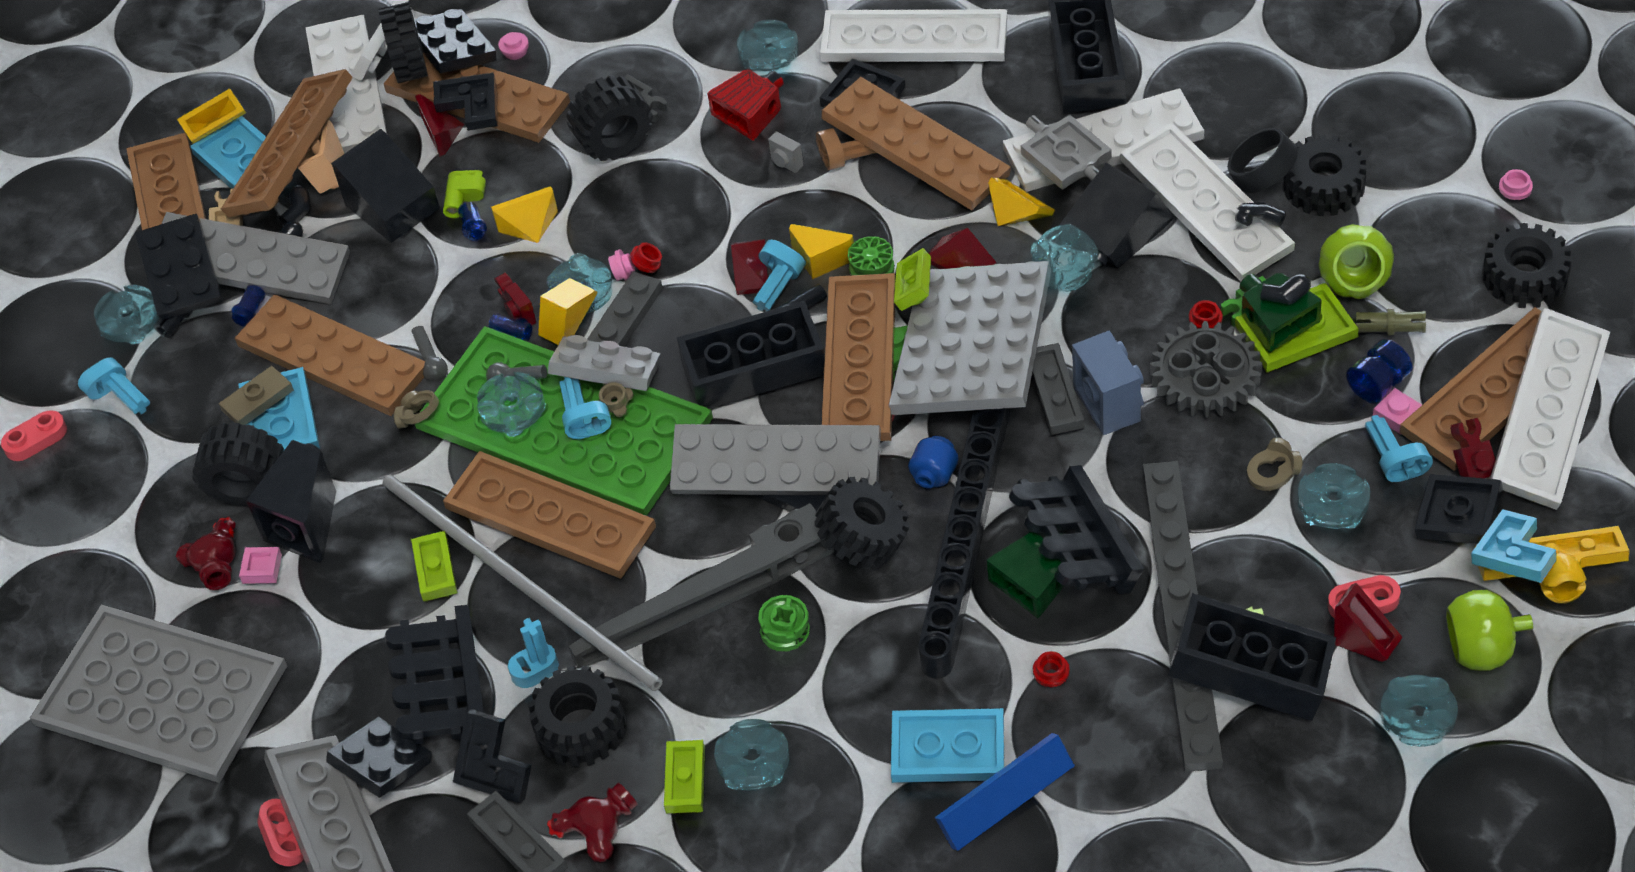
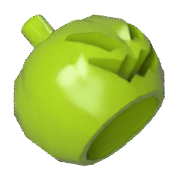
[1319,224,1394,299]
[1446,590,1533,671]

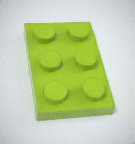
[1235,283,1359,372]

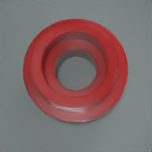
[630,243,662,273]
[1189,300,1223,329]
[1033,651,1070,687]

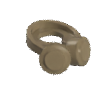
[393,390,439,429]
[1247,438,1303,491]

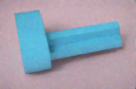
[753,239,806,312]
[78,357,150,414]
[559,377,611,439]
[1365,415,1433,482]
[508,618,559,688]

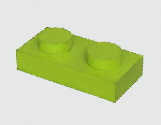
[894,248,931,311]
[411,531,458,602]
[664,740,705,814]

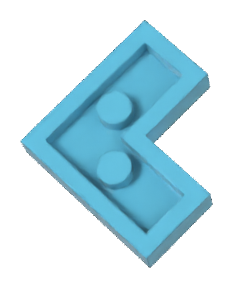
[1471,509,1557,583]

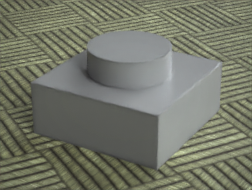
[768,131,804,173]

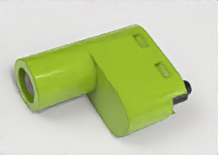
[443,170,486,218]

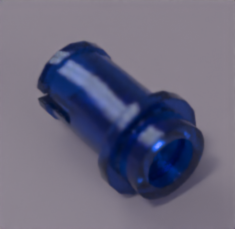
[458,202,487,241]
[231,285,265,326]
[488,313,532,341]

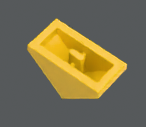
[789,224,854,279]
[538,278,598,345]

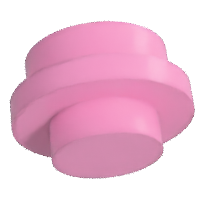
[498,32,529,60]
[1499,169,1533,200]
[608,249,635,281]

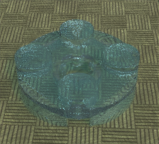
[737,20,799,72]
[1031,224,1098,292]
[546,253,613,313]
[94,285,159,345]
[477,372,546,437]
[1298,463,1370,529]
[1380,675,1458,747]
[714,719,790,790]

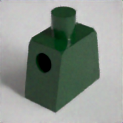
[1239,273,1322,353]
[987,532,1065,619]

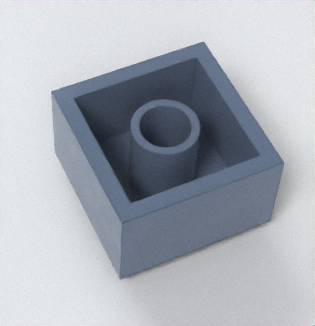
[1072,330,1144,436]

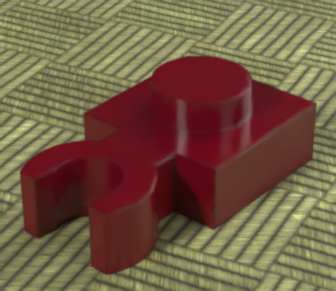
[494,273,537,329]
[1450,418,1495,478]

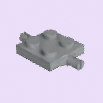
[1021,115,1112,190]

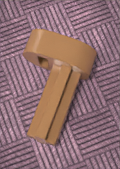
[816,128,877,170]

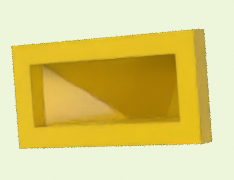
[177,89,246,144]
[988,177,1055,226]
[491,186,558,243]

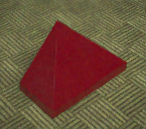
[415,94,465,157]
[928,228,997,269]
[731,239,768,295]
[1334,583,1403,662]

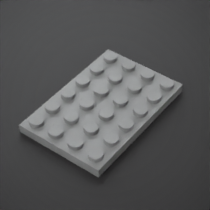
[889,261,1051,415]
[30,604,287,783]

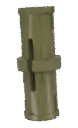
[1356,309,1426,336]

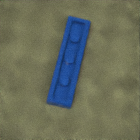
[935,733,1075,851]

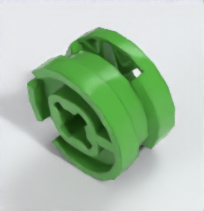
[848,236,895,276]
[758,595,810,651]

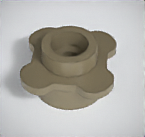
[598,382,634,417]

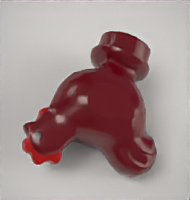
[176,517,236,590]
[547,782,638,862]

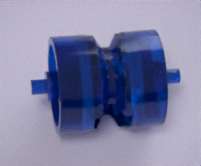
[1346,339,1413,404]

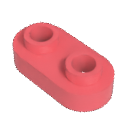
[1,410,67,461]
[1328,575,1401,619]
[257,799,304,866]

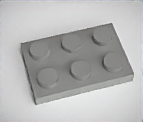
[548,335,661,391]

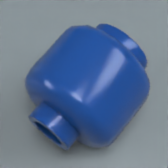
[908,436,959,488]

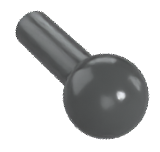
[411,326,448,381]
[486,362,547,388]

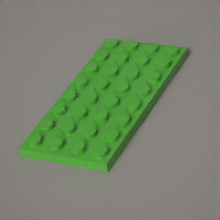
[415,326,713,516]

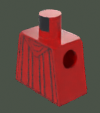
[707,70,784,141]

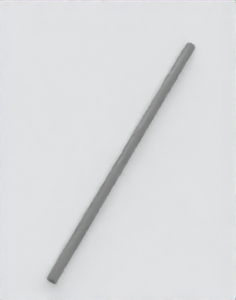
[383,474,663,691]

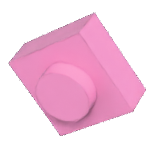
[1373,388,1422,435]
[239,547,282,584]

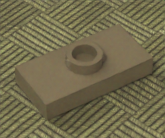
[219,366,294,425]

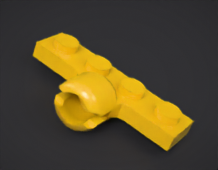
[1474,526,1630,603]

